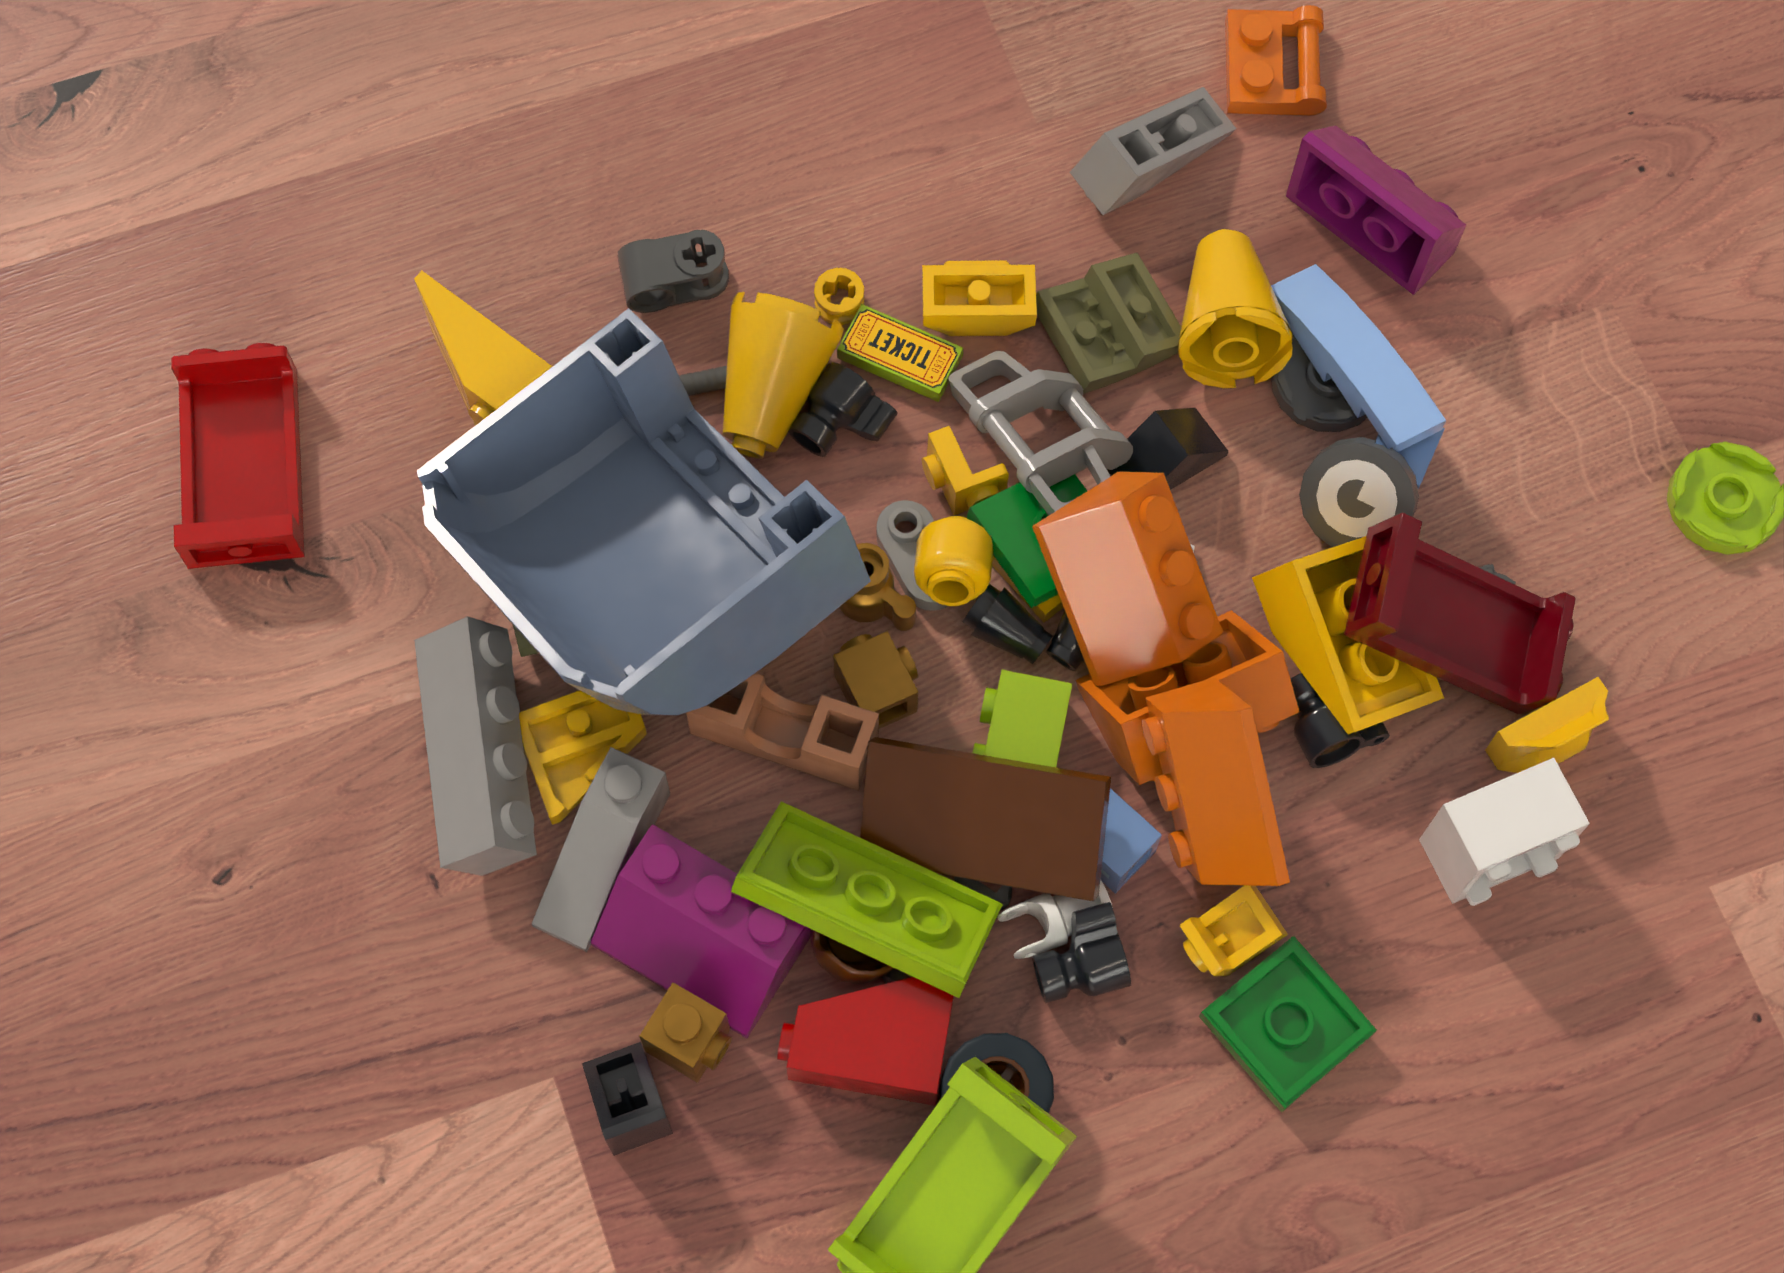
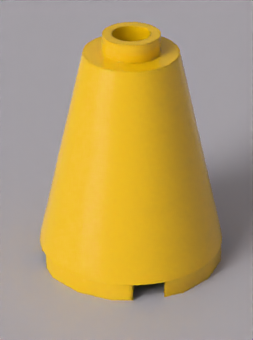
[1178,229,1293,389]
[722,292,844,459]

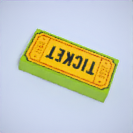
[837,304,963,402]

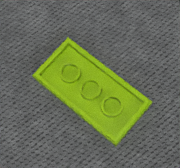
[731,801,1003,998]

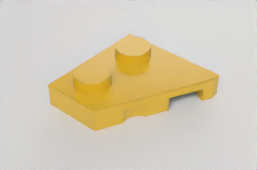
[519,690,647,825]

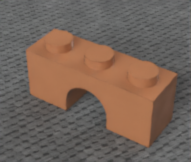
[686,673,879,791]

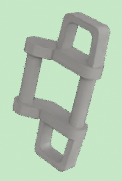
[949,351,1133,515]

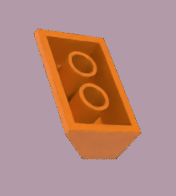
[1032,472,1223,686]
[1075,610,1299,785]
[1142,677,1290,886]

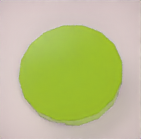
[1667,442,1784,555]

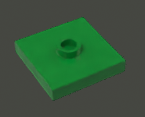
[966,474,1087,608]
[1199,936,1377,1113]

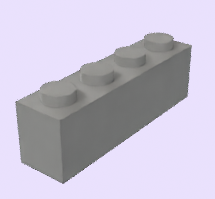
[414,616,537,876]

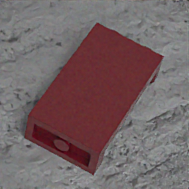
[1344,512,1576,714]

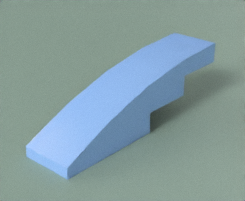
[1271,264,1446,452]

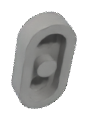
[876,500,947,611]

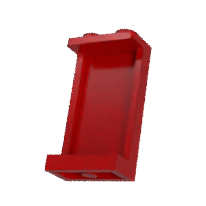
[171,343,305,569]

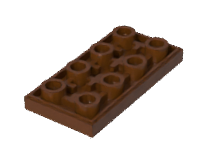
[860,737,1111,902]

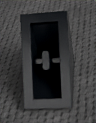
[1107,407,1228,490]
[582,1042,673,1156]

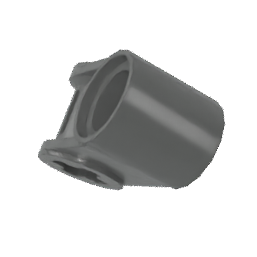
[617,230,729,313]

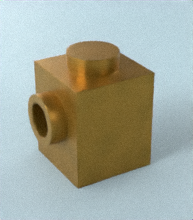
[833,631,919,729]
[639,982,732,1083]

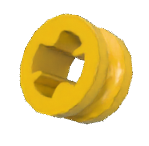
[814,268,864,325]

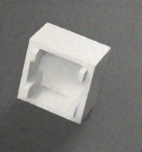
[1419,758,1590,906]

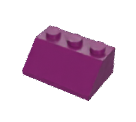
[1286,125,1466,295]
[590,824,811,1038]

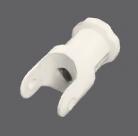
[997,879,1113,959]

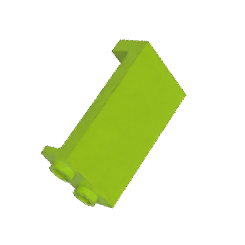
[828,1057,1077,1273]

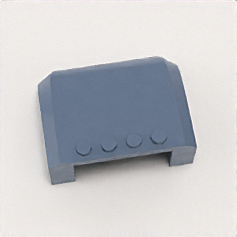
[417,308,871,716]

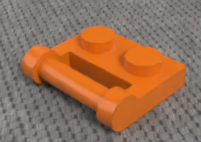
[1225,5,1327,116]

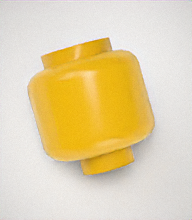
[914,516,993,606]

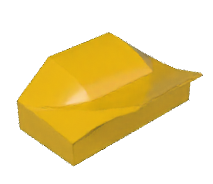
[922,260,1037,336]
[1485,677,1609,773]

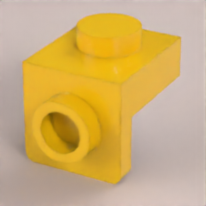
[921,425,1009,515]
[1180,885,1288,976]

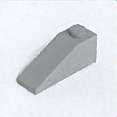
[1070,87,1236,215]
[532,747,670,952]

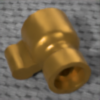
[840,543,916,631]

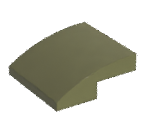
[1036,253,1181,394]

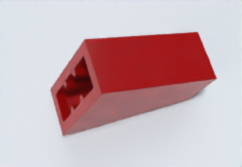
[777,977,954,1106]

